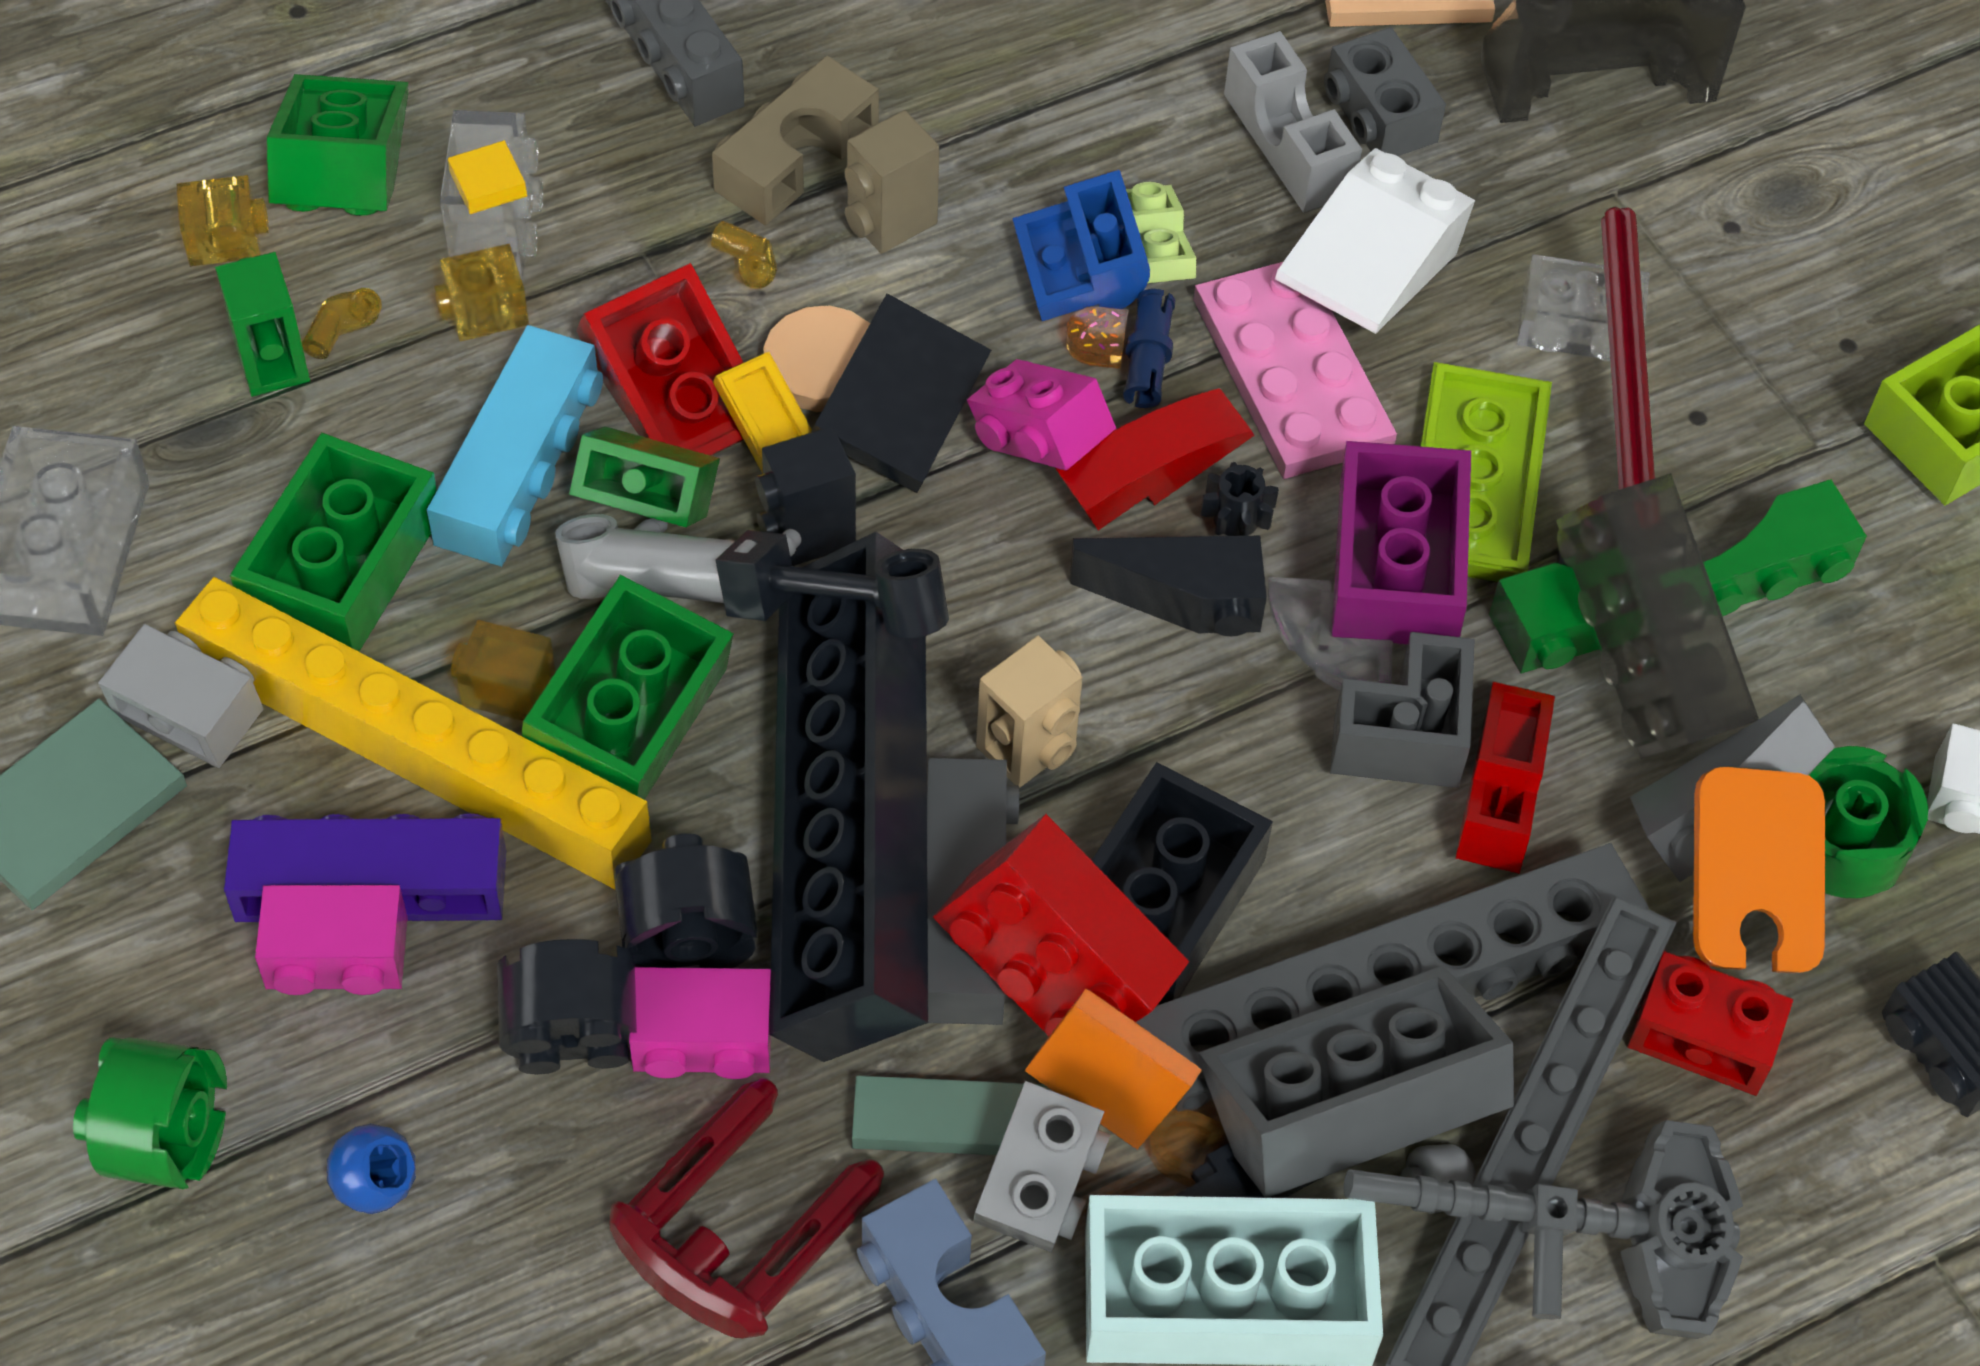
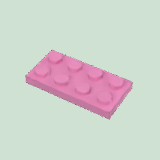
[1193,262,1397,479]

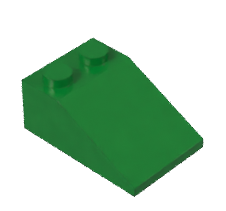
[267,74,408,215]

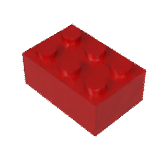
[933,814,1189,1037]

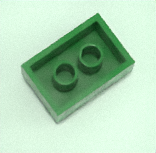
[230,432,437,652]
[522,574,734,800]

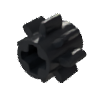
[1200,462,1279,536]

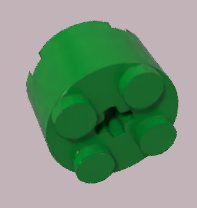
[1809,746,1928,898]
[73,1037,227,1190]

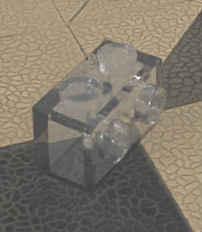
[1516,254,1650,361]

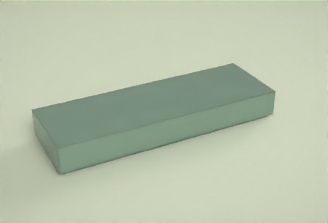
[852,1076,1054,1155]

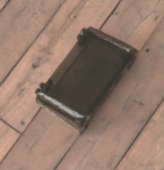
[1480,0,1746,123]

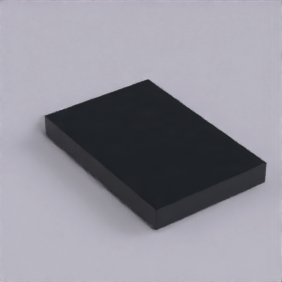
[811,293,992,493]

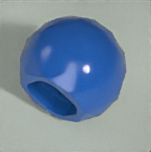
[327,1123,416,1214]

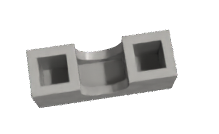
[1224,31,1362,213]

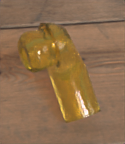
[711,221,778,289]
[302,287,382,359]

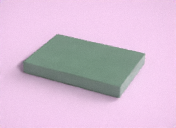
[0,698,187,911]

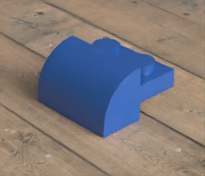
[1012,170,1150,321]

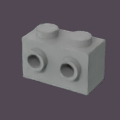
[98,624,264,768]
[973,1081,1110,1253]

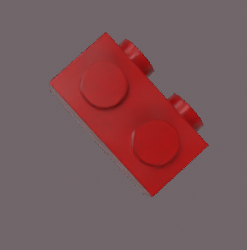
[1627,951,1794,1096]

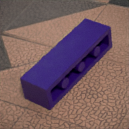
[224,813,507,922]

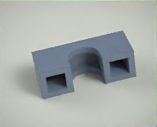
[857,1178,1046,1366]

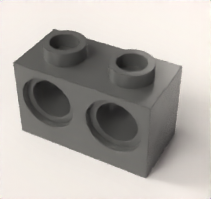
[1324,27,1446,156]

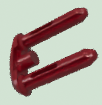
[609,1078,884,1339]

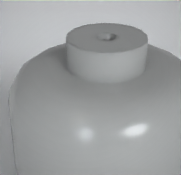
[1401,1144,1476,1213]

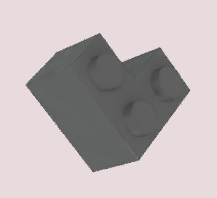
[1330,632,1475,788]

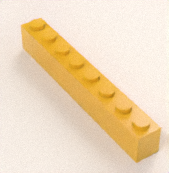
[175,577,652,890]

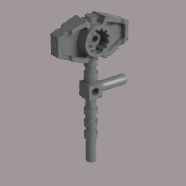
[1344,1120,1743,1339]

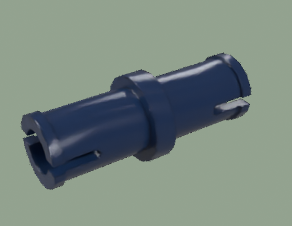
[1123,289,1175,408]

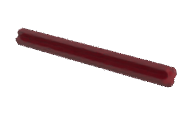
[1601,207,1658,539]

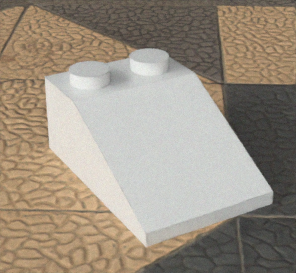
[1275,148,1475,334]

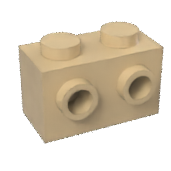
[976,635,1083,788]

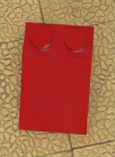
[576,263,744,456]

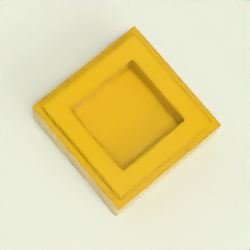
[447,140,527,214]

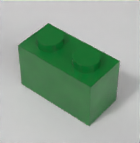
[215,252,311,397]
[569,426,720,528]

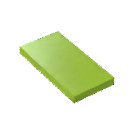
[1420,362,1552,582]

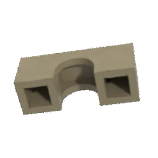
[712,56,879,226]

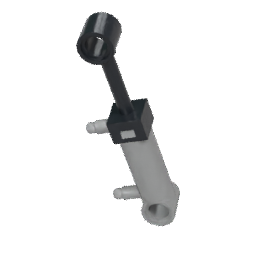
[555,514,949,638]

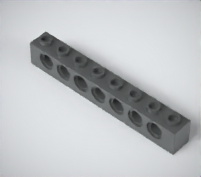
[1136,843,1649,1112]

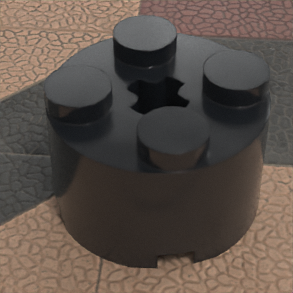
[614,833,757,969]
[497,939,637,1075]

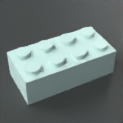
[1085,1195,1383,1366]

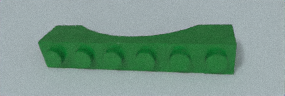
[1489,479,1867,674]

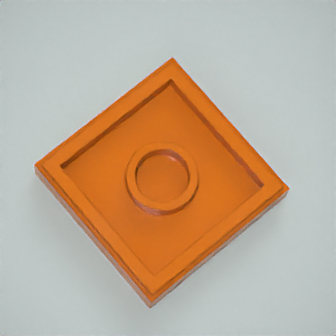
[1025,989,1202,1150]

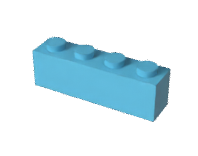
[427,325,603,567]

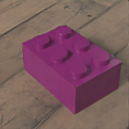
[1331,441,1471,644]

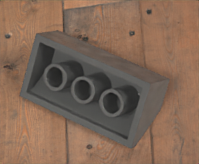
[1199,965,1514,1198]

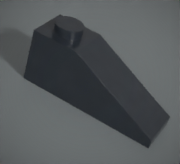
[1070,535,1267,637]

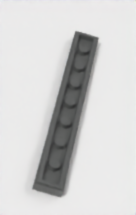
[1385,894,1677,1366]

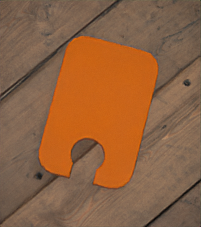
[1693,767,1825,974]

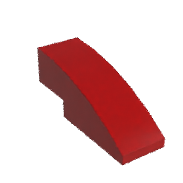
[1055,388,1255,531]
[1455,681,1555,874]

